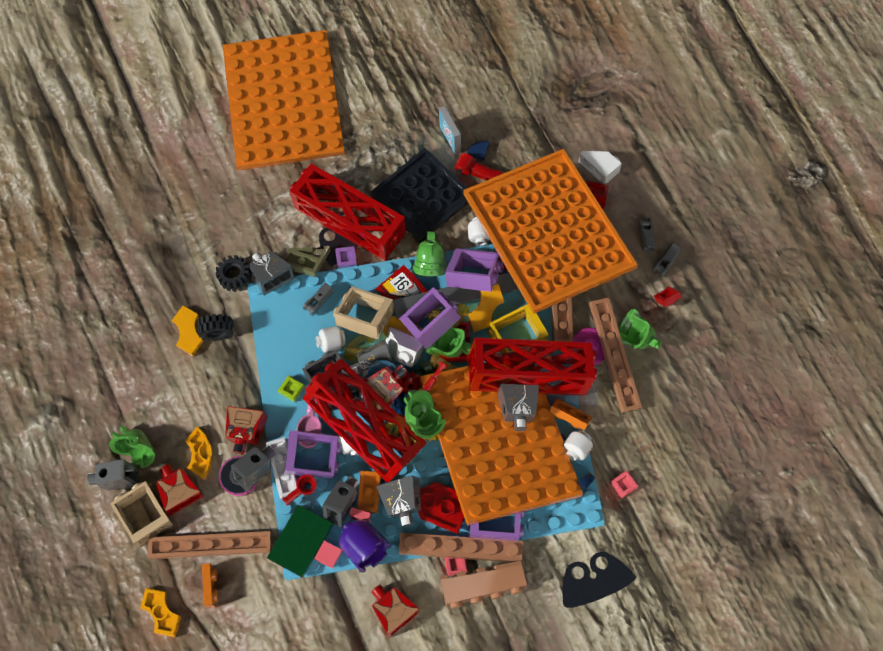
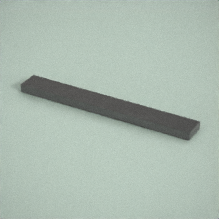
[393,272,519,320]

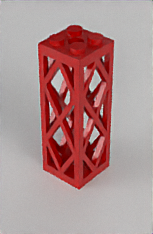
[290,163,406,261]
[468,338,598,395]
[302,358,427,483]

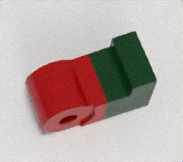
[401,361,434,394]

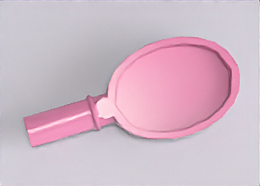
[296,399,322,449]

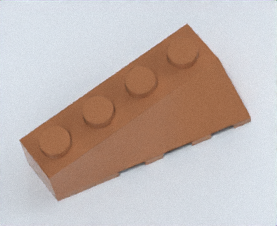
[440,561,527,609]

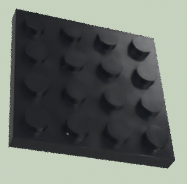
[371,148,468,243]

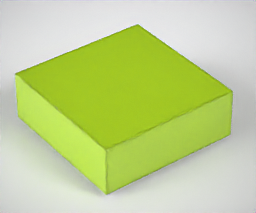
[278,375,305,403]

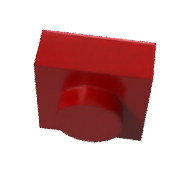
[654,286,681,307]

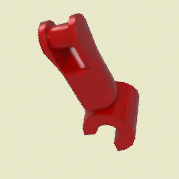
[454,153,503,181]

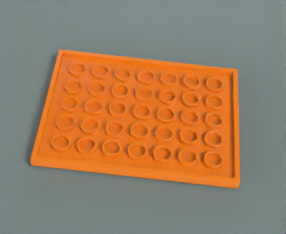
[223,30,345,171]
[464,148,638,314]
[419,362,583,526]

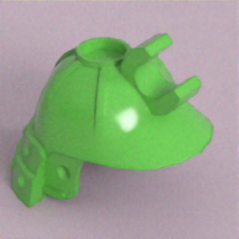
[412,232,448,276]
[618,309,662,349]
[425,327,472,358]
[404,390,446,439]
[109,425,155,468]

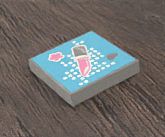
[439,105,461,155]

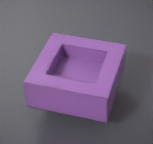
[335,246,357,269]

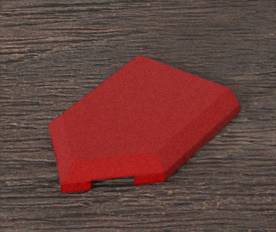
[417,482,465,534]

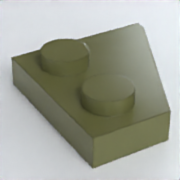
[282,246,331,277]

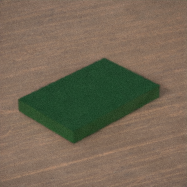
[267,505,333,578]

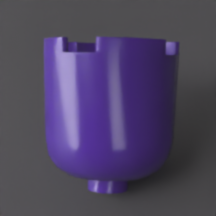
[339,519,391,573]

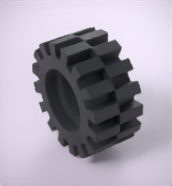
[215,255,252,292]
[197,314,234,341]

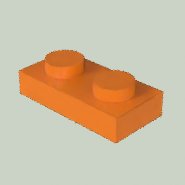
[549,399,592,431]
[358,471,381,513]
[202,563,219,609]

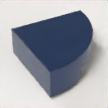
[467,141,489,160]
[578,472,595,492]

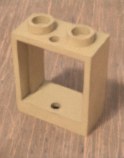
[333,286,394,340]
[110,481,173,547]

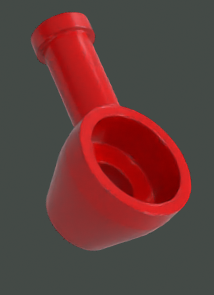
[282,474,317,506]

